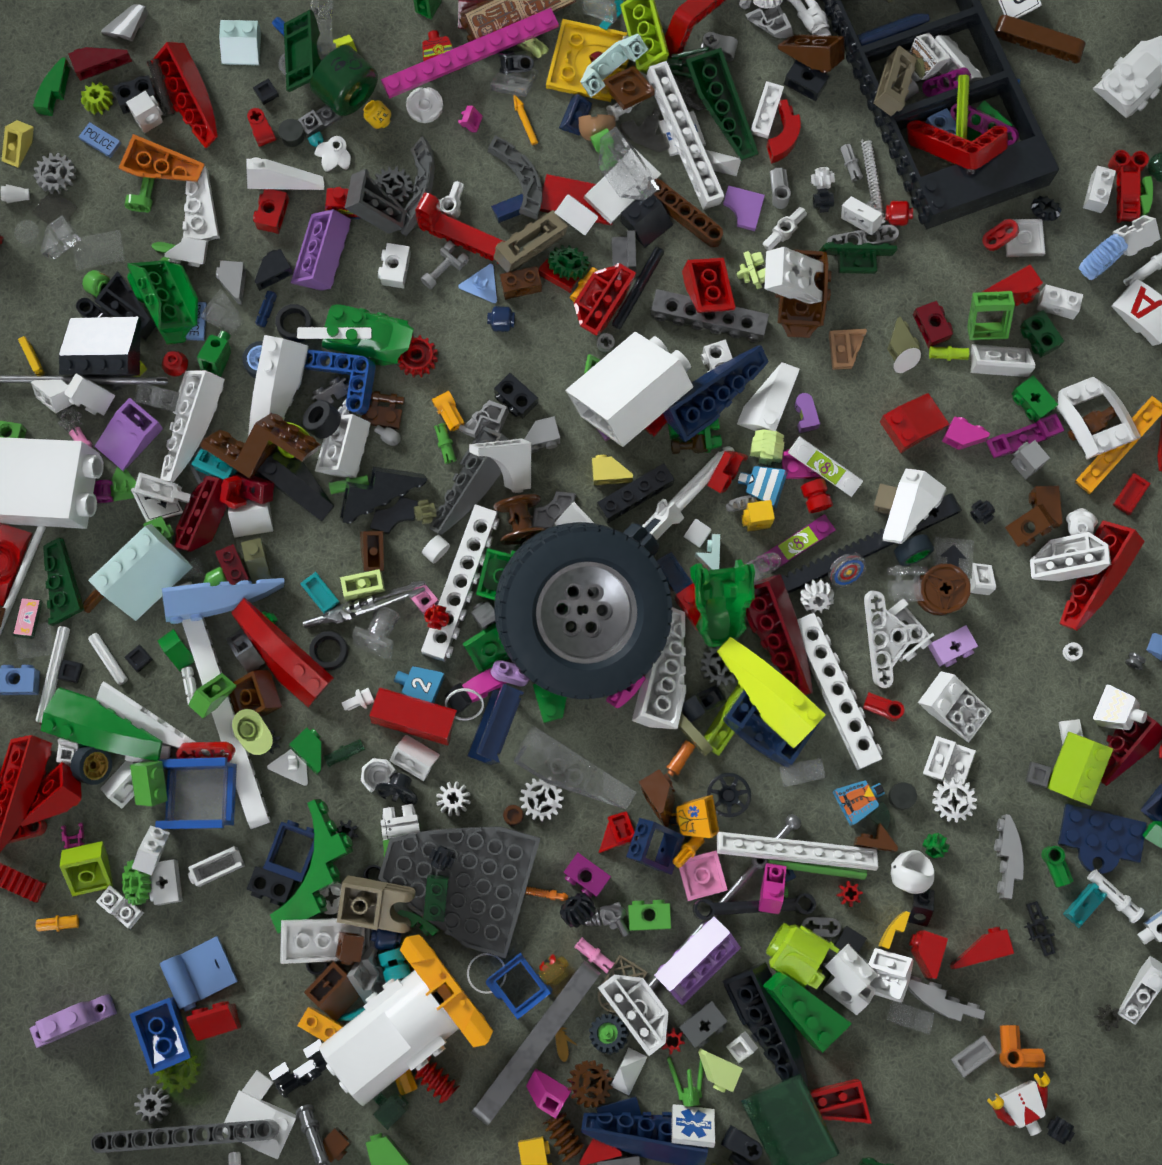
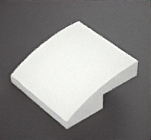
[923,736,976,785]
[868,948,914,1003]

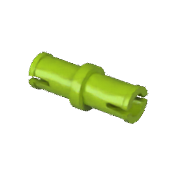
[929,346,969,361]

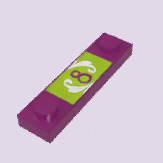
[760,514,836,573]

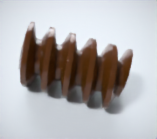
[542,1112,584,1162]

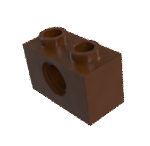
[500,266,542,300]
[1005,504,1056,547]

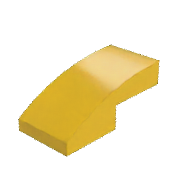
[879,911,910,949]

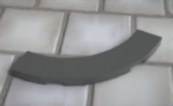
[400,136,435,236]
[487,136,542,220]

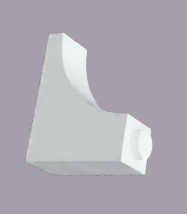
[469,439,531,493]

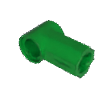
[1041,846,1074,888]

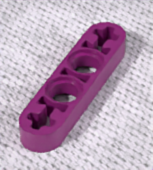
[950,103,1019,146]

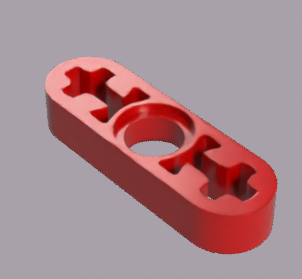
[176,742,236,762]

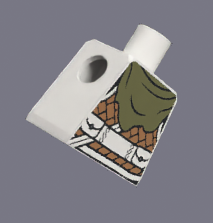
[910,33,951,81]

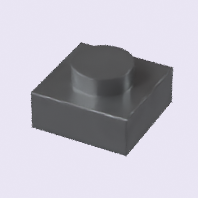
[1025,762,1051,788]

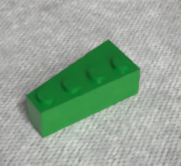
[763,972,852,1053]

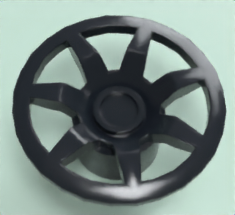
[375,773,418,805]
[707,773,751,818]

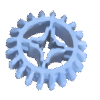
[1079,234,1128,280]

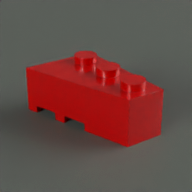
[796,1078,872,1124]

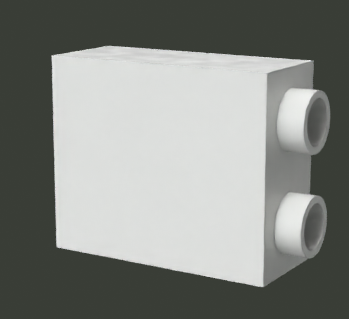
[565,332,693,447]
[0,437,103,529]

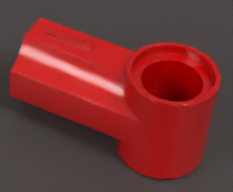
[863,692,905,721]

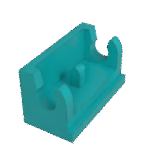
[191,449,238,482]
[1063,883,1107,928]

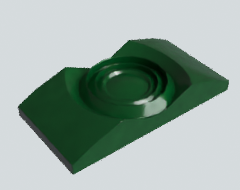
[284,10,321,92]

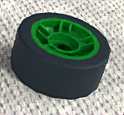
[894,534,934,566]

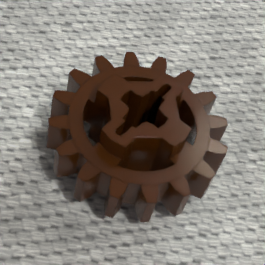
[567,1060,613,1108]

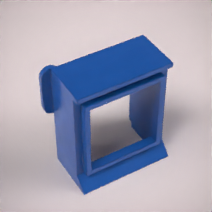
[486,953,552,1020]

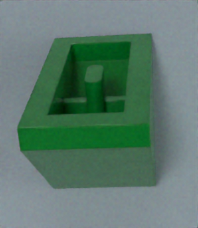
[157,629,195,672]

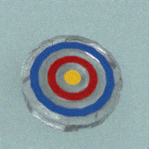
[828,553,867,587]

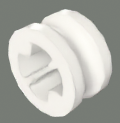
[1063,642,1083,661]

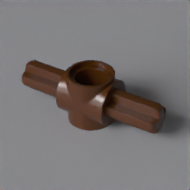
[1068,406,1118,441]

